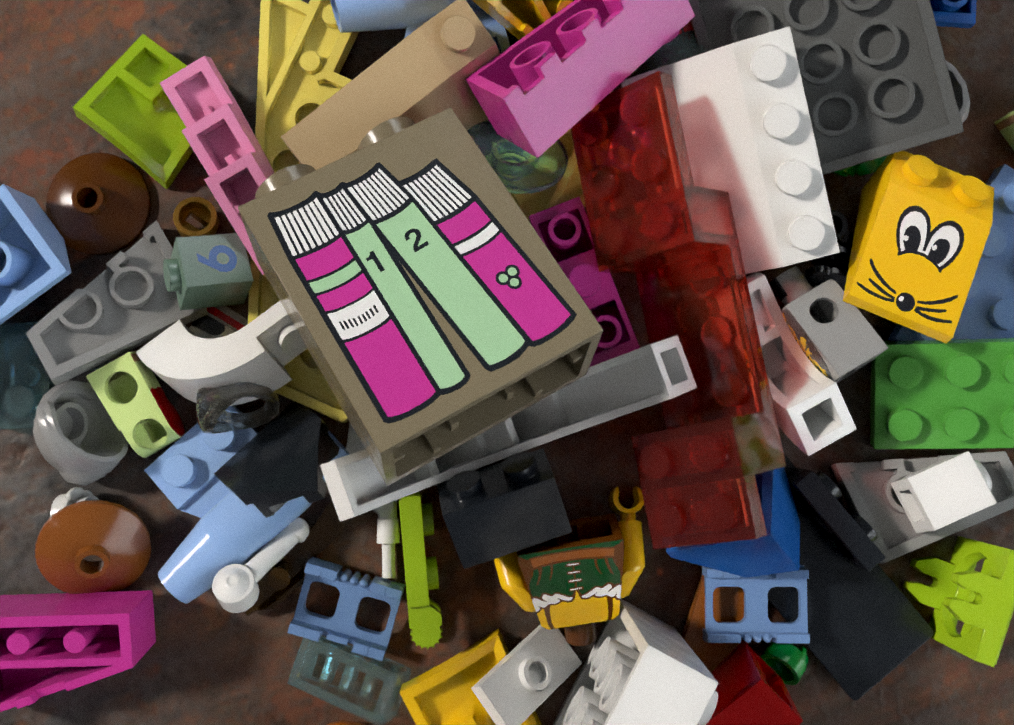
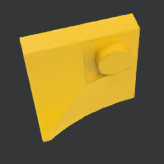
[399,629,542,725]

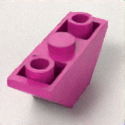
[529,197,640,367]

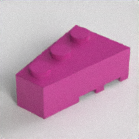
[0,590,156,712]

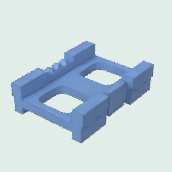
[287,557,406,661]
[702,564,810,644]

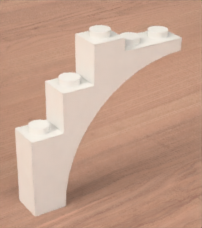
[320,335,697,522]

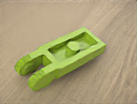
[399,491,443,650]

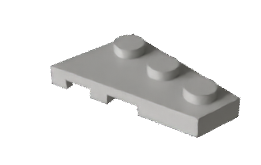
[830,451,1014,564]

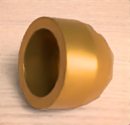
[173,197,219,237]

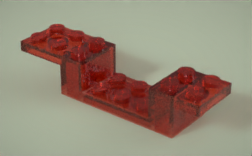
[570,71,786,549]

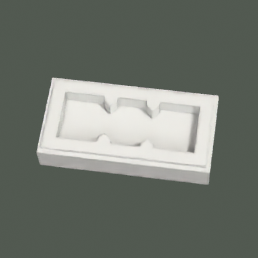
[471,624,582,725]

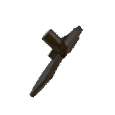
[244,502,352,616]

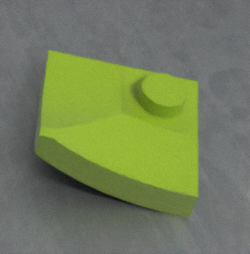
[73,34,193,189]

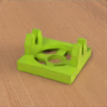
[903,536,1014,667]

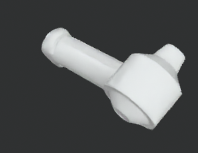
[212,517,309,613]

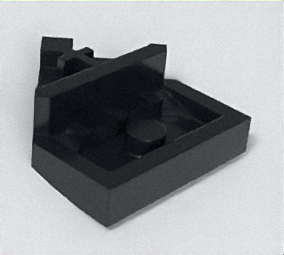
[214,401,340,518]

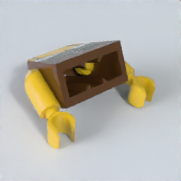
[494,486,645,646]

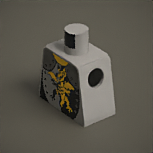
[770,266,888,383]

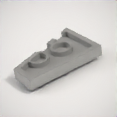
[26,220,208,386]

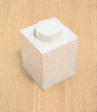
[890,451,997,533]

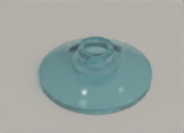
[467,120,568,194]

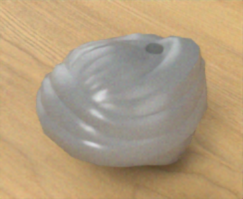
[33,380,129,486]

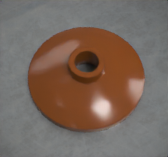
[35,500,151,594]

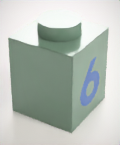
[163,233,254,311]

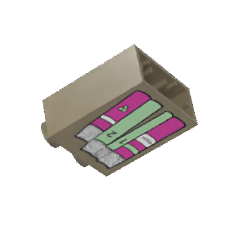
[238,107,603,486]

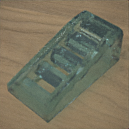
[287,636,411,725]

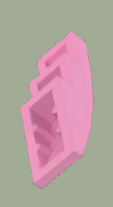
[160,56,274,275]

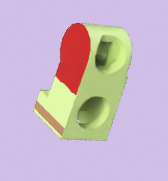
[86,351,185,458]

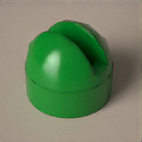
[760,641,809,685]

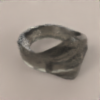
[196,382,280,434]

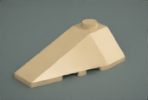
[281,0,500,170]

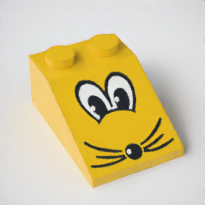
[843,151,994,344]

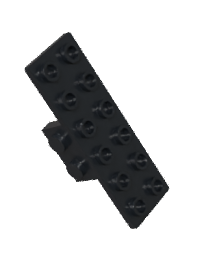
[648,389,934,700]

